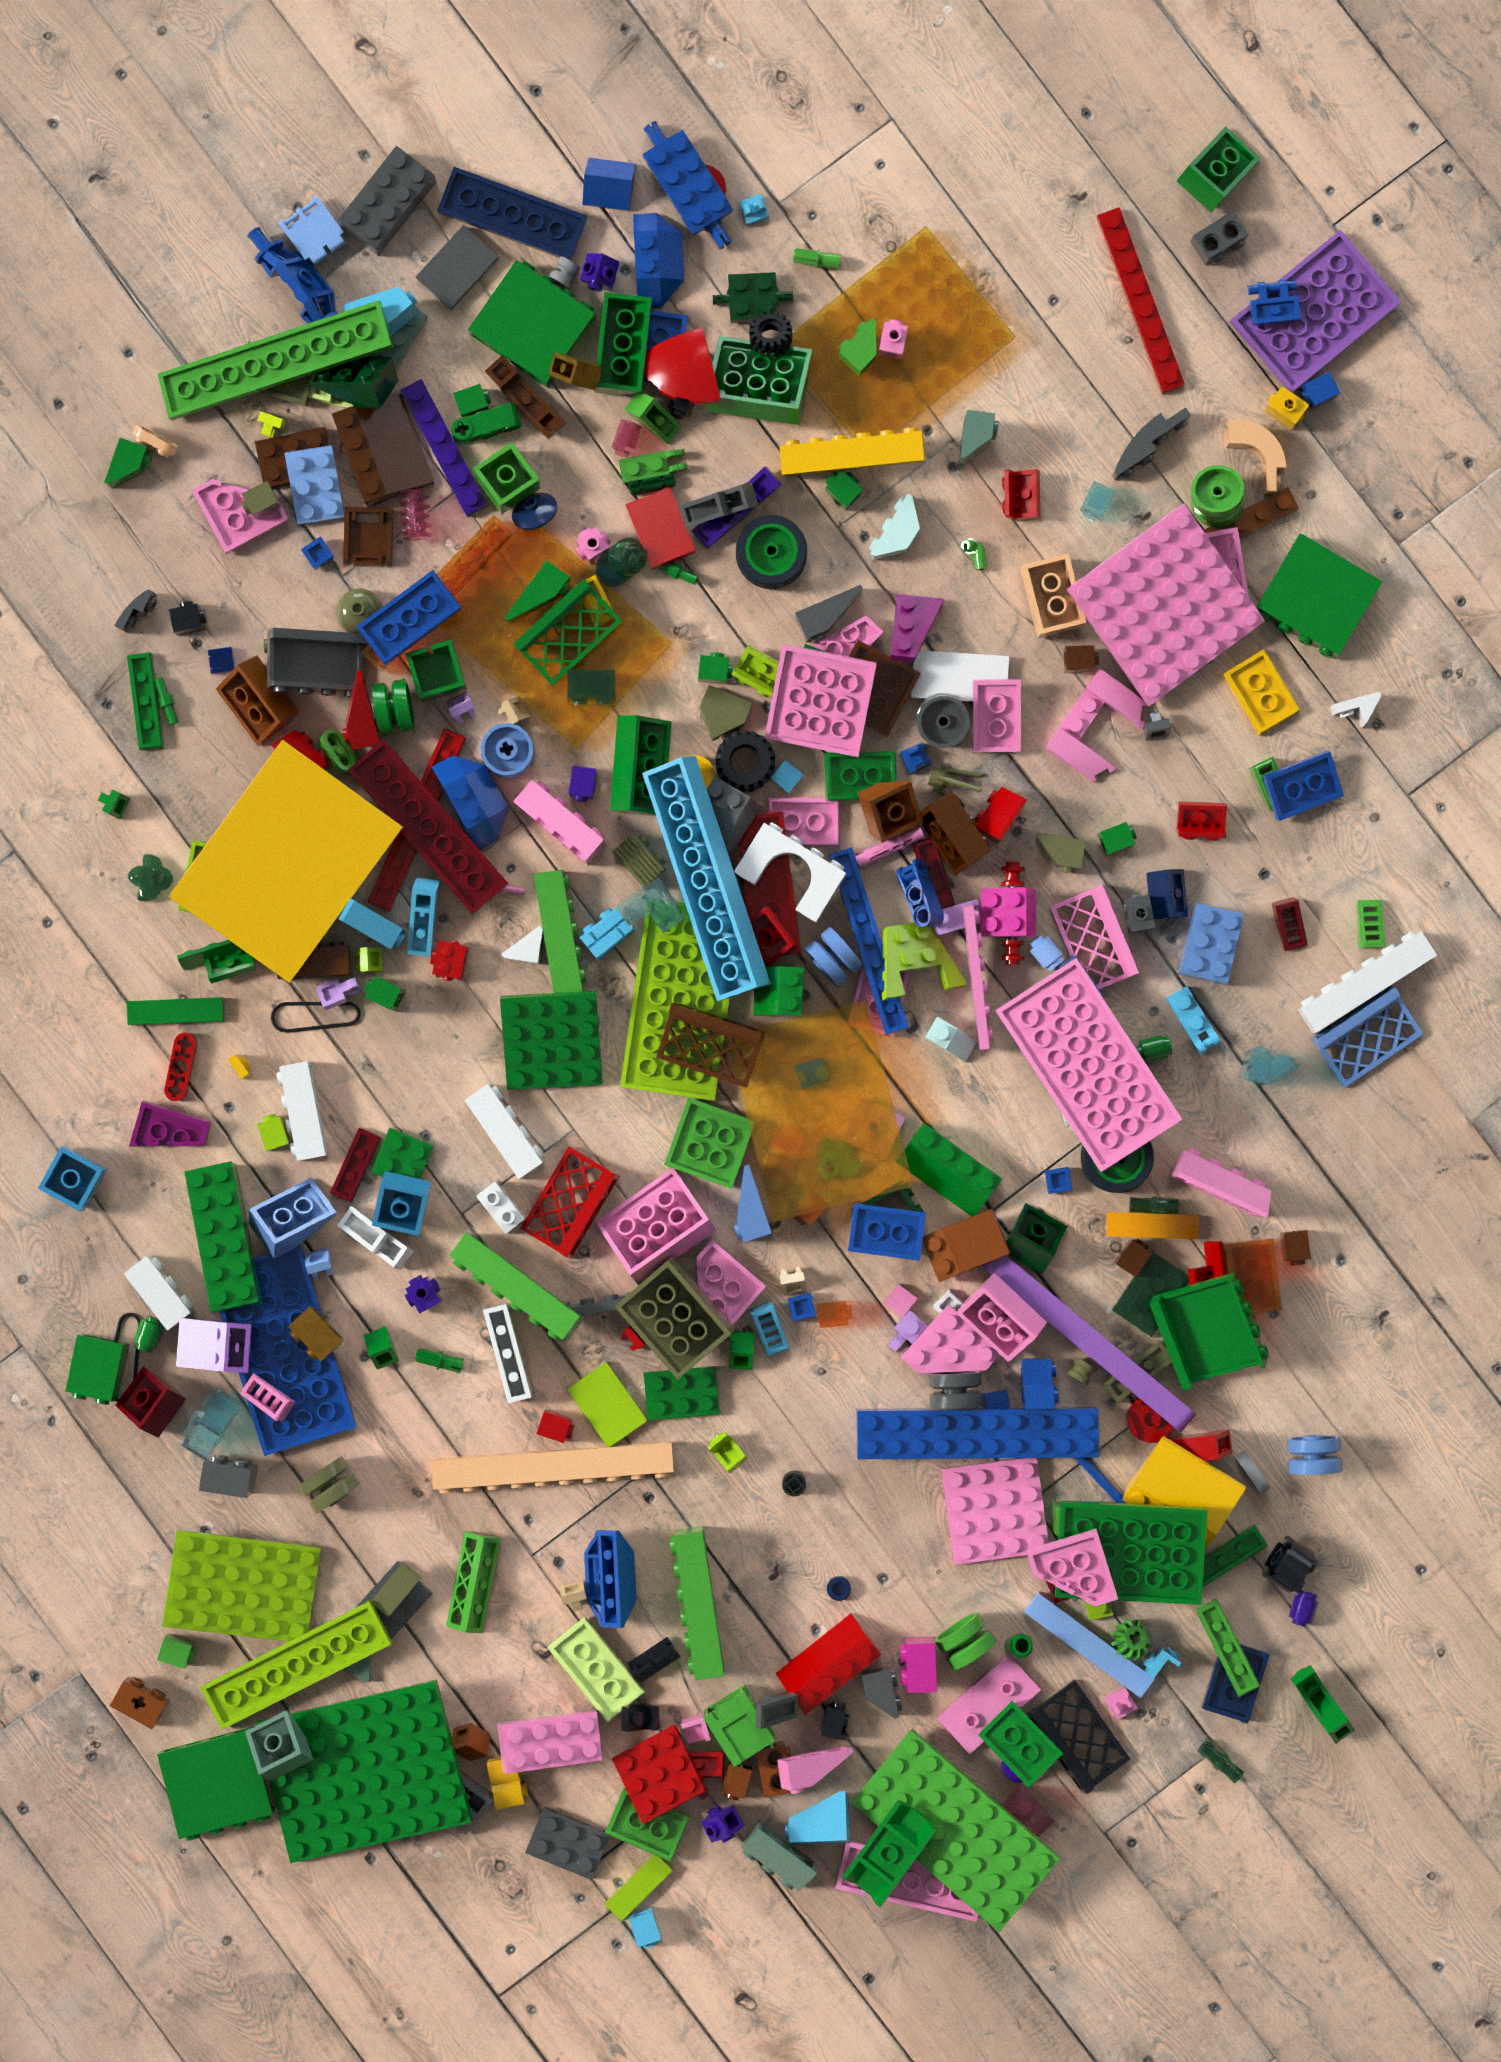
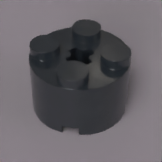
[1262,1536,1318,1593]

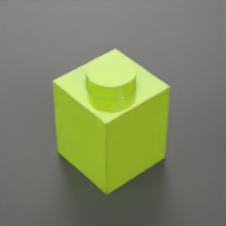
[257,1113,291,1151]

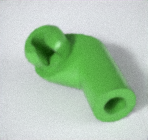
[961,538,987,570]

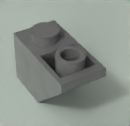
[861,1666,902,1718]

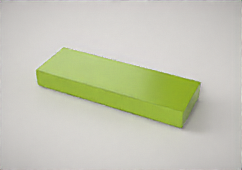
[605,1855,673,1922]

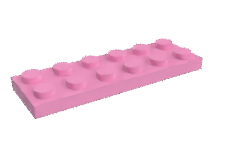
[835,1840,978,1922]

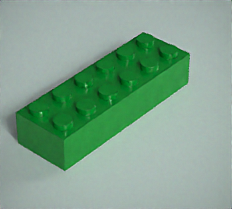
[184,1161,263,1315]

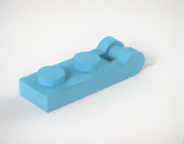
[1166,986,1221,1055]

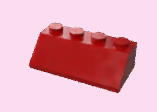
[775,1613,881,1715]

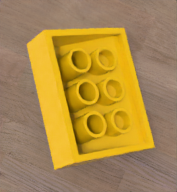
[1122,1436,1246,1549]

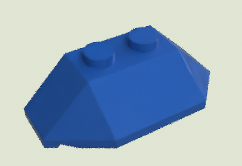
[633,213,684,309]
[432,756,508,850]
[584,1530,637,1628]

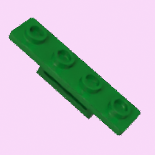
[177,940,257,984]

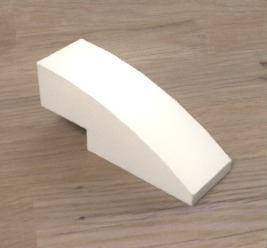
[337,1206,414,1270]

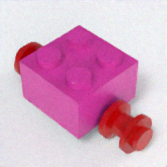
[981,862,1036,965]

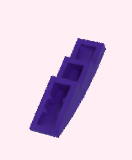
[692,466,782,549]

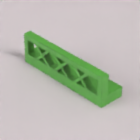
[446,1531,501,1633]

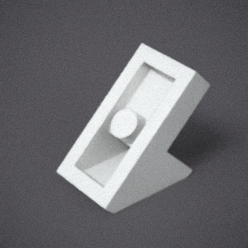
[1330,692,1381,728]

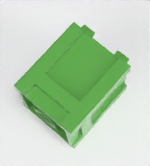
[703,1684,775,1768]

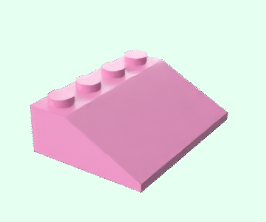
[1169,1148,1271,1218]
[595,1168,717,1285]

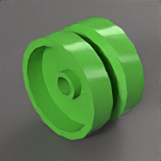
[1191,465,1244,527]
[934,1612,997,1670]

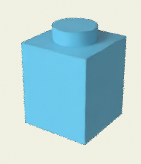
[629,1907,662,1948]

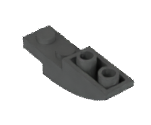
[1112,407,1191,480]

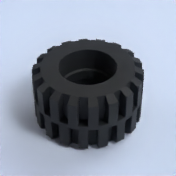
[715,730,775,792]

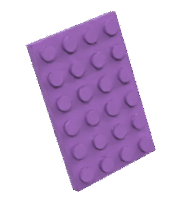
[1230,230,1401,393]

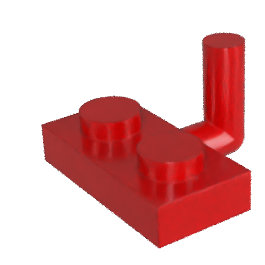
[689,1752,725,1799]

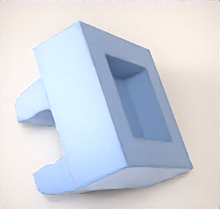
[305,1248,331,1279]

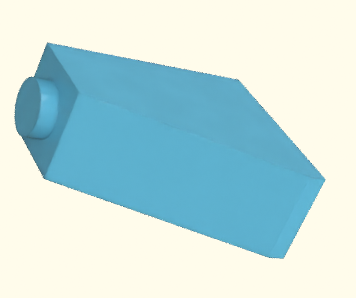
[342,287,420,336]
[339,898,406,950]
[785,1791,850,1846]

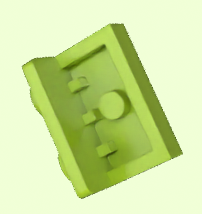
[731,645,779,697]

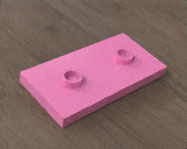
[937,1655,1041,1755]

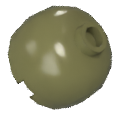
[336,588,383,633]

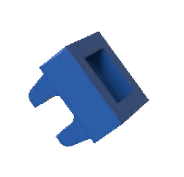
[900,743,932,774]

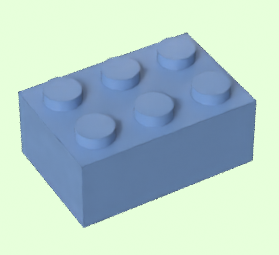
[1178,903,1244,985]

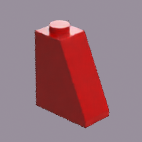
[1167,1429,1233,1461]

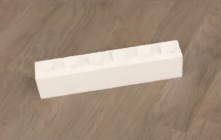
[1297,930,1437,1033]

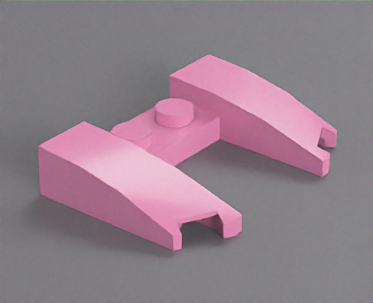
[1045,668,1147,782]

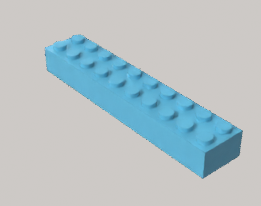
[642,756,771,1001]

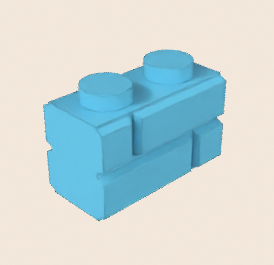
[580,907,635,961]

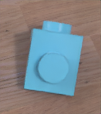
[1143,1647,1182,1679]

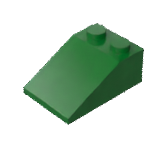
[1177,126,1261,213]

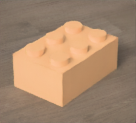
[1020,553,1086,638]

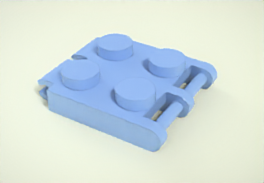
[278,195,346,265]

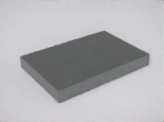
[416,225,499,310]

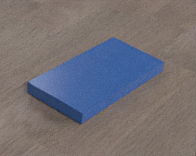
[356,570,462,666]

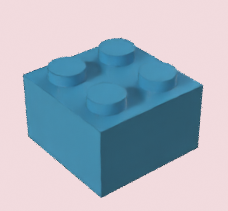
[38,1146,108,1211]
[372,1171,431,1236]

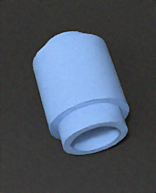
[1029,935,1064,971]

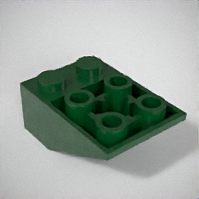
[309,355,399,408]

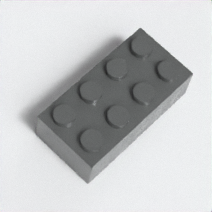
[338,145,436,256]

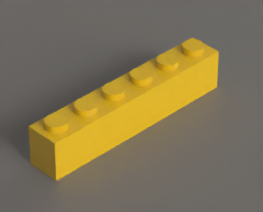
[779,427,927,476]

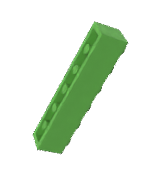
[533,869,586,993]
[449,1232,584,1342]

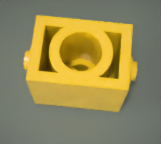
[1264,386,1309,430]

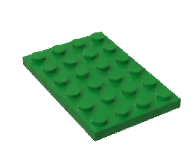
[1055,1500,1208,1605]

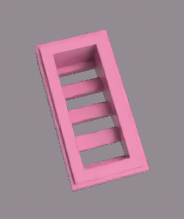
[240,1374,295,1422]

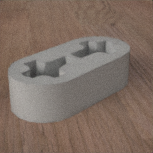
[1235,1450,1270,1495]

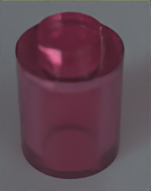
[612,420,643,458]

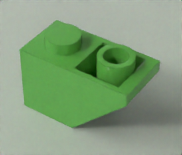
[839,318,877,377]

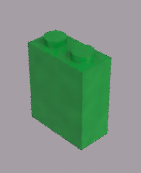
[65,1334,129,1405]

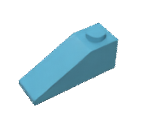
[407,877,440,957]

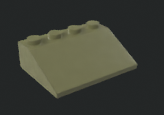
[614,1256,735,1380]

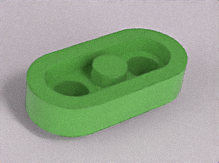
[319,729,358,774]

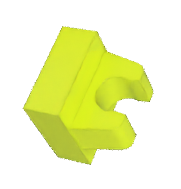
[258,411,287,438]

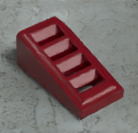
[1271,897,1308,951]

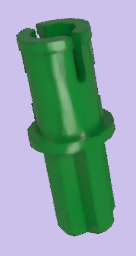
[415,1348,464,1374]

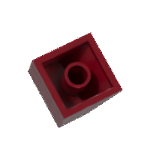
[115,1367,186,1438]

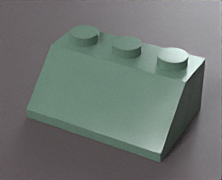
[741,1820,817,1891]

